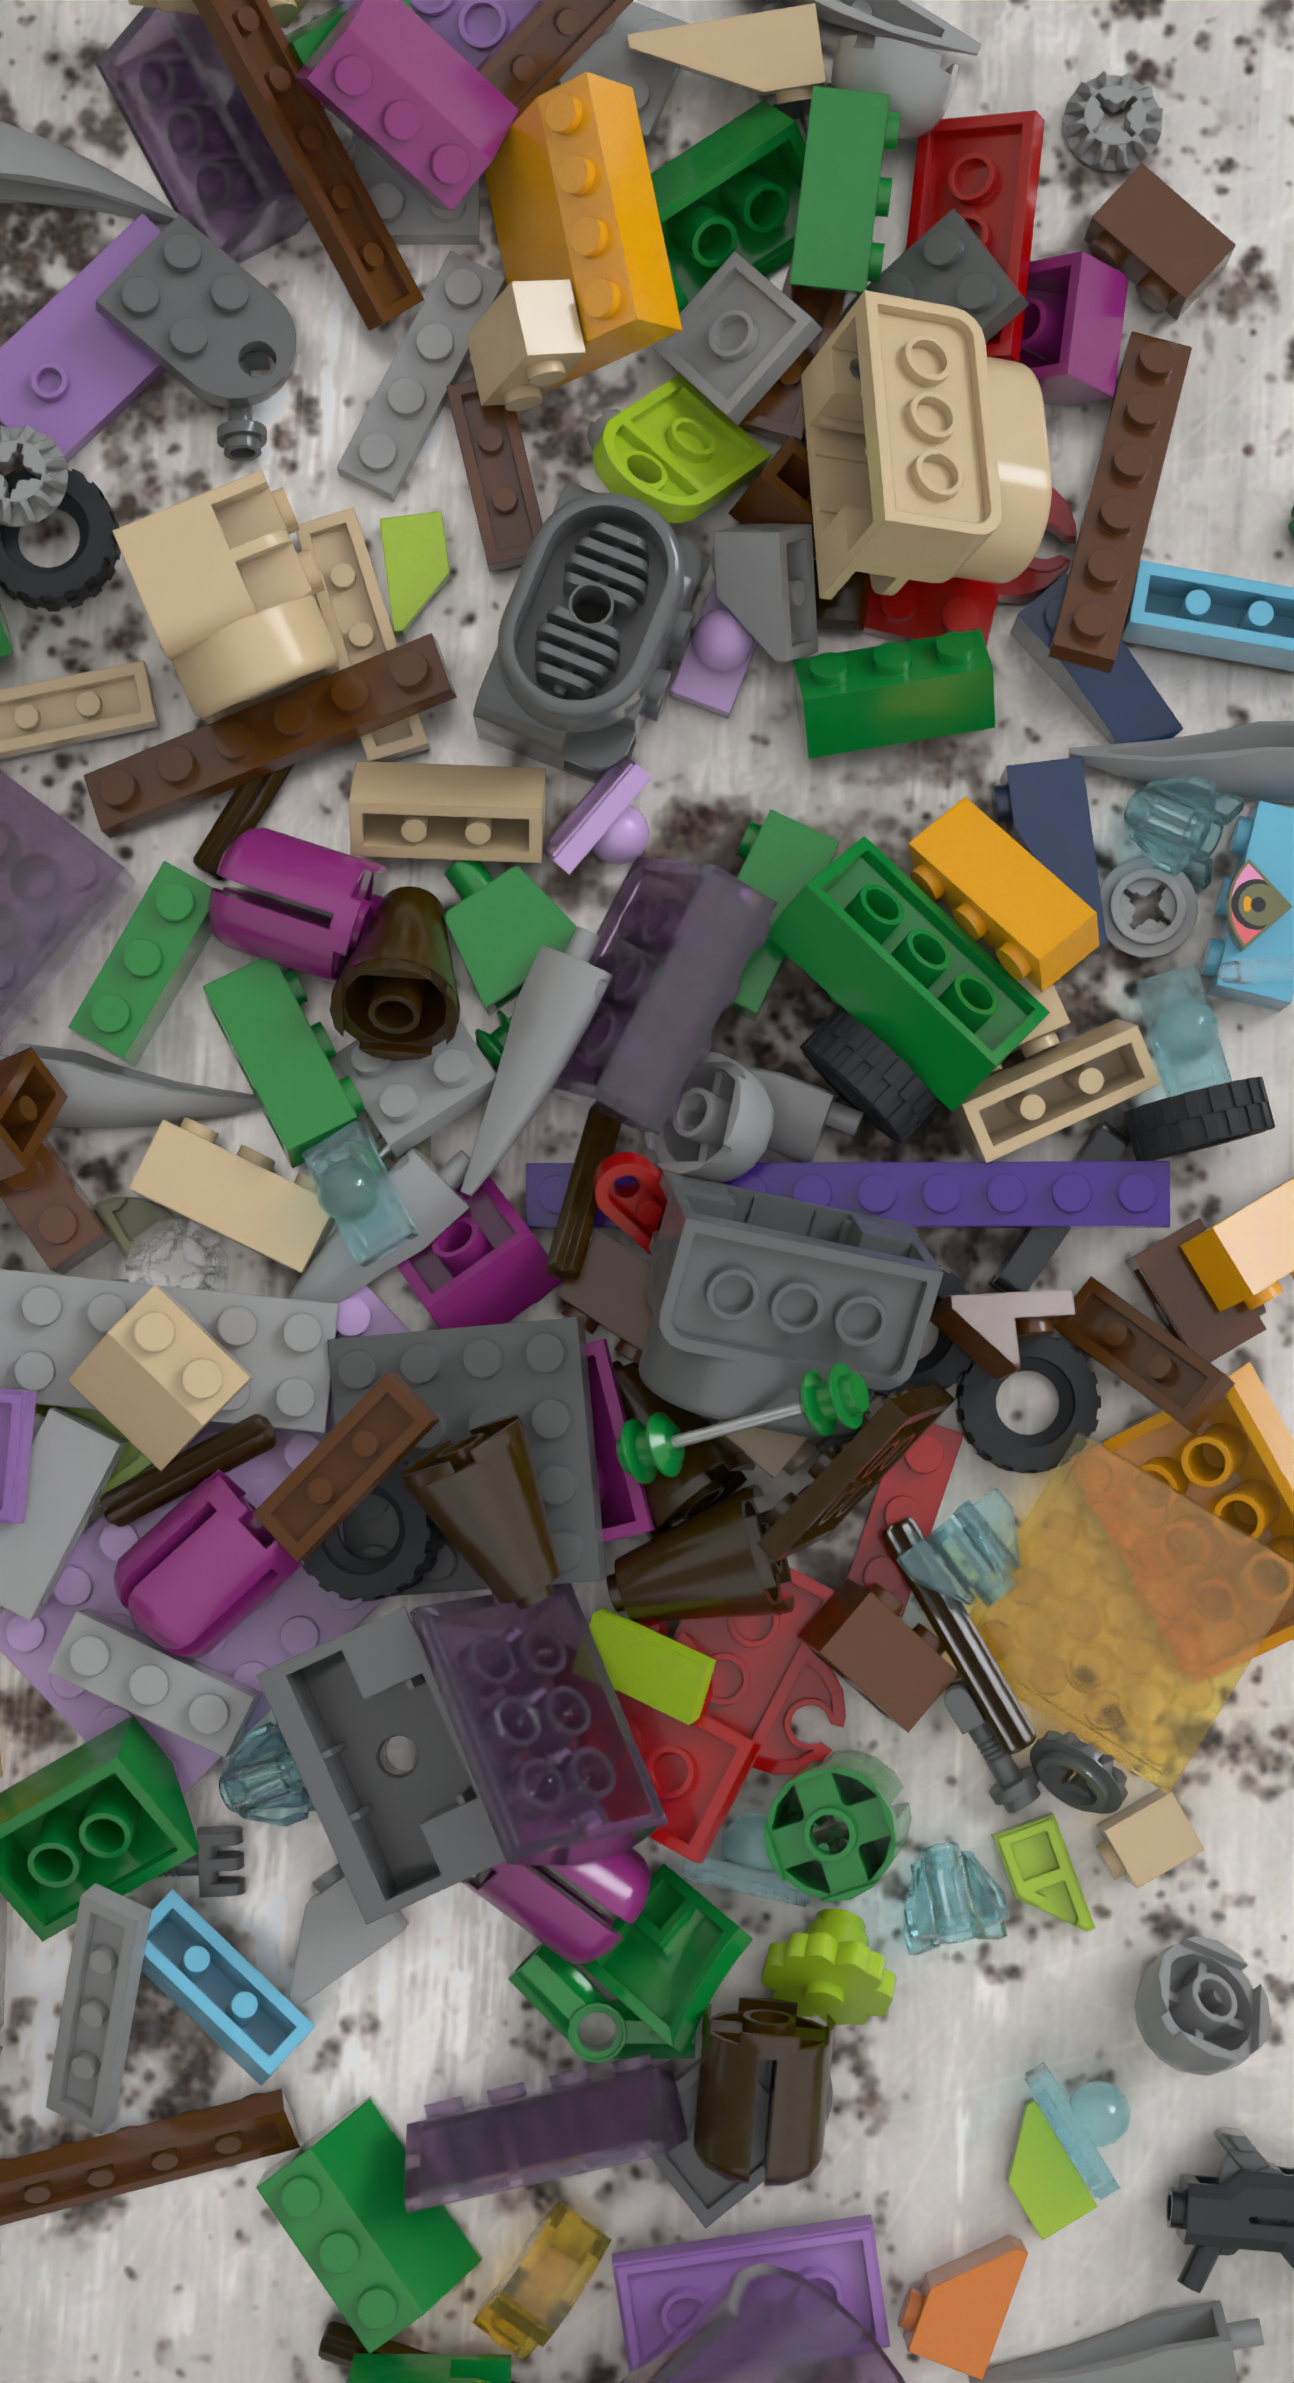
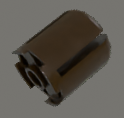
[693,1997,836,2186]

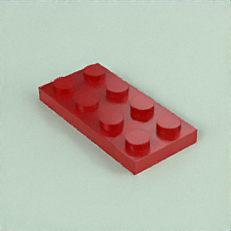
[906,110,1045,362]

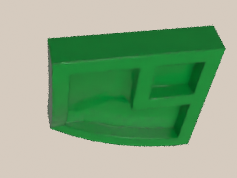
[580,1864,753,2056]

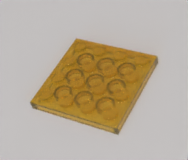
[946,1432,1294,1794]

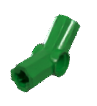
[508,1943,696,2063]

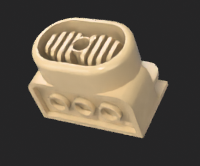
[801,290,1052,600]
[113,469,339,722]

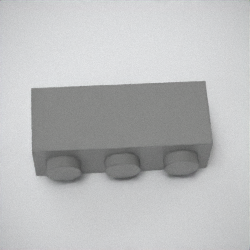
[0,1406,129,1621]
[47,1608,263,1758]

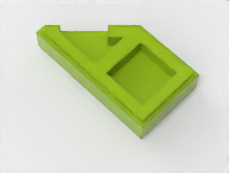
[379,511,450,637]
[991,1812,1096,1932]
[1006,2097,1098,2241]

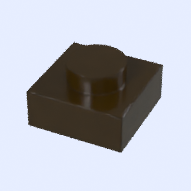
[814,560,871,631]

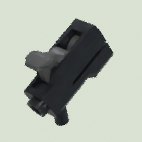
[1166,2127,1294,2293]

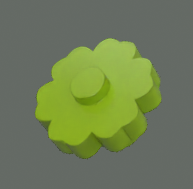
[760,1908,897,2025]

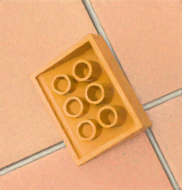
[484,71,683,390]
[1068,1362,1294,1687]

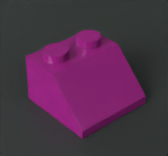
[1019,251,1129,406]
[396,1176,565,1329]

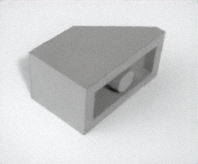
[711,523,818,662]
[289,1862,409,2008]

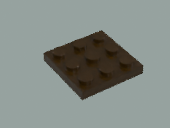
[756,1382,956,1562]

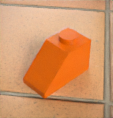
[897,2235,1028,2380]

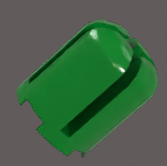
[763,1750,912,1902]

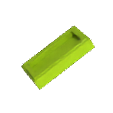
[577,1607,716,1725]

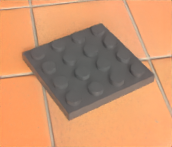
[327,1316,607,1596]

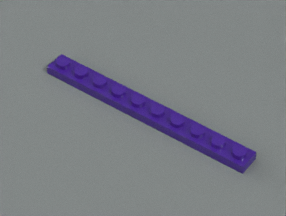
[526,1161,1170,1229]

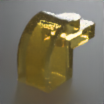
[471,2201,612,2361]

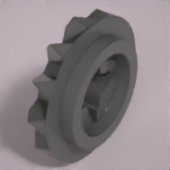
[1030,1730,1128,1814]

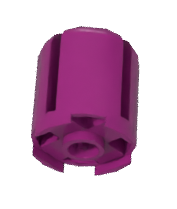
[208,828,388,983]
[113,1469,303,1660]
[461,1777,651,1964]

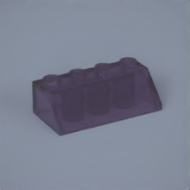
[96,7,309,264]
[404,2053,689,2213]

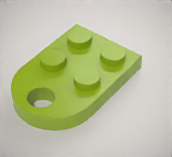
[593,374,772,523]

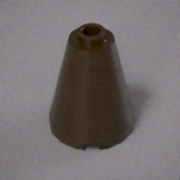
[329,886,460,1061]
[612,1360,756,1540]
[401,1414,560,1609]
[606,1484,795,1622]

